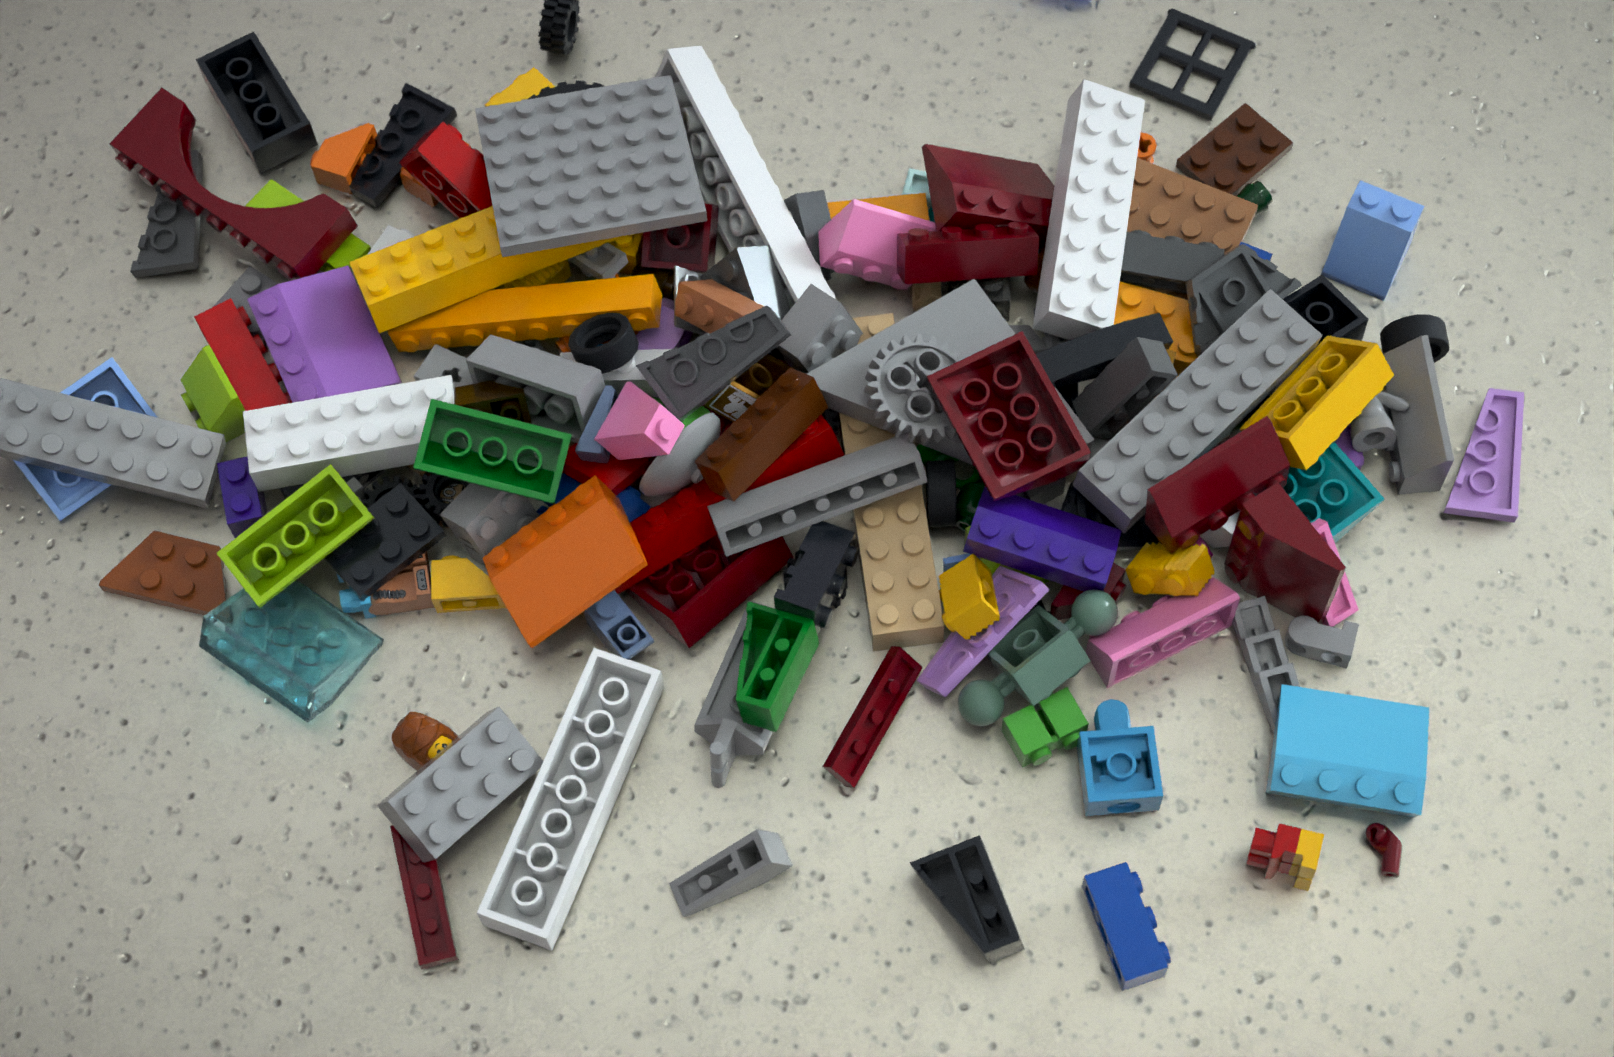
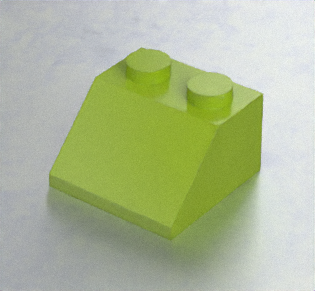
[180,345,245,443]

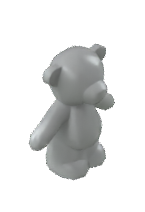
[1351,391,1409,452]

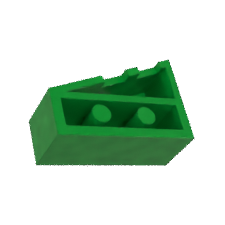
[736,601,819,732]

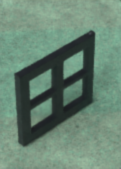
[1129,8,1256,121]

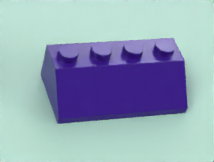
[963,486,1121,592]

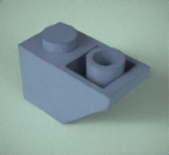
[584,590,654,660]

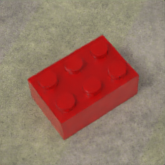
[398,122,493,219]

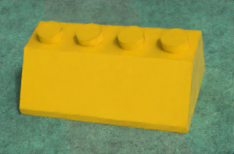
[1240,336,1394,470]

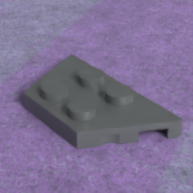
[1186,244,1302,357]

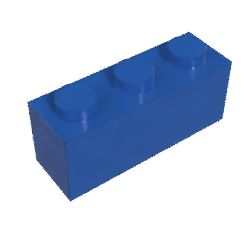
[1082,862,1171,991]

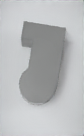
[1285,616,1359,668]

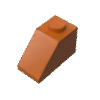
[310,123,377,195]

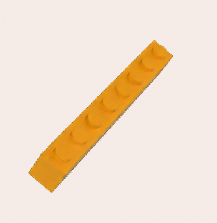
[388,274,662,352]

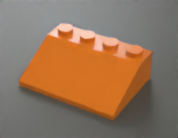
[483,475,648,648]

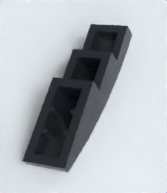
[1036,313,1173,388]

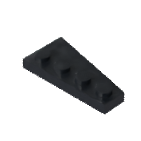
[349,83,458,207]

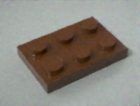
[1176,103,1293,196]

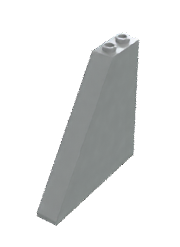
[807,279,1095,485]

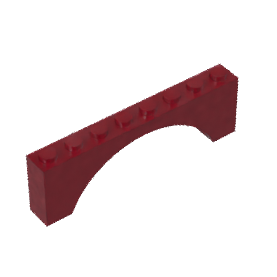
[110,88,358,280]

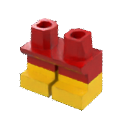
[1246,823,1324,891]

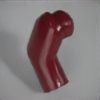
[1365,823,1402,878]

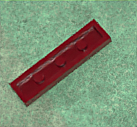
[822,646,923,788]
[390,825,458,969]

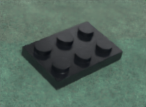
[324,483,446,601]

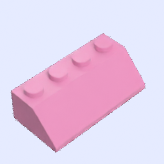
[1086,577,1240,688]

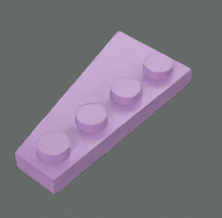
[1444,388,1524,523]
[917,566,1050,697]

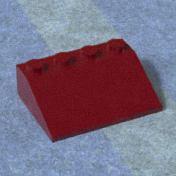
[922,144,1054,249]
[927,331,1091,502]
[1224,483,1346,625]
[625,535,794,648]

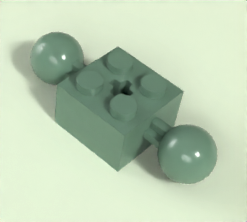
[958,589,1118,726]

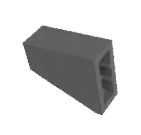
[783,190,835,281]

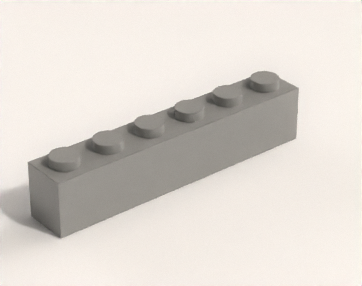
[707,433,928,557]

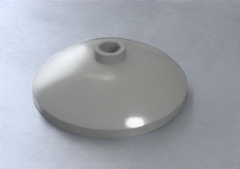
[639,413,721,496]

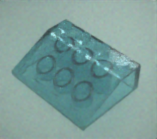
[199,580,384,723]

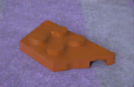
[99,531,230,621]

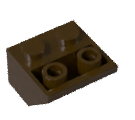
[454,381,532,424]

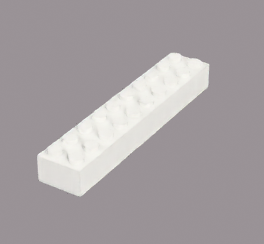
[655,46,836,308]

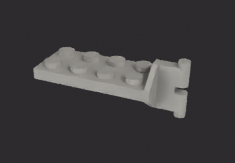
[694,600,775,788]

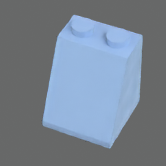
[1321,180,1424,301]

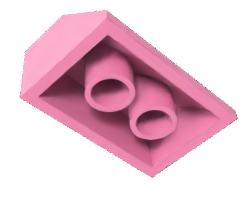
[818,199,937,290]

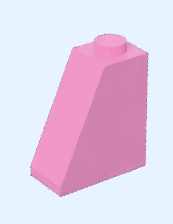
[594,382,685,460]

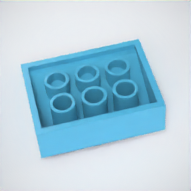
[1266,684,1429,818]

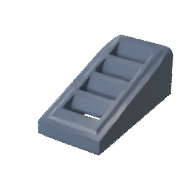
[575,385,619,464]

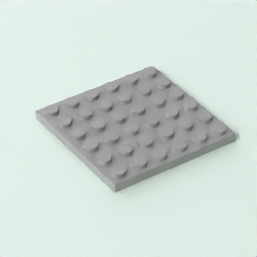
[475,75,707,257]

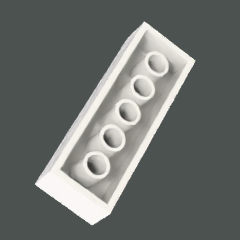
[243,375,455,492]

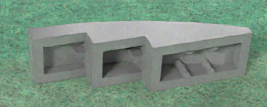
[1233,596,1300,734]

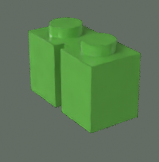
[1001,687,1089,767]

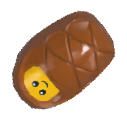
[392,712,458,771]

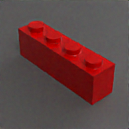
[194,298,293,411]

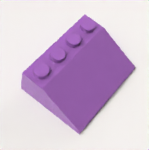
[247,266,402,403]

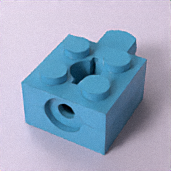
[1077,699,1163,816]

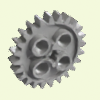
[864,333,961,445]

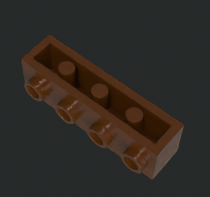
[695,368,828,502]

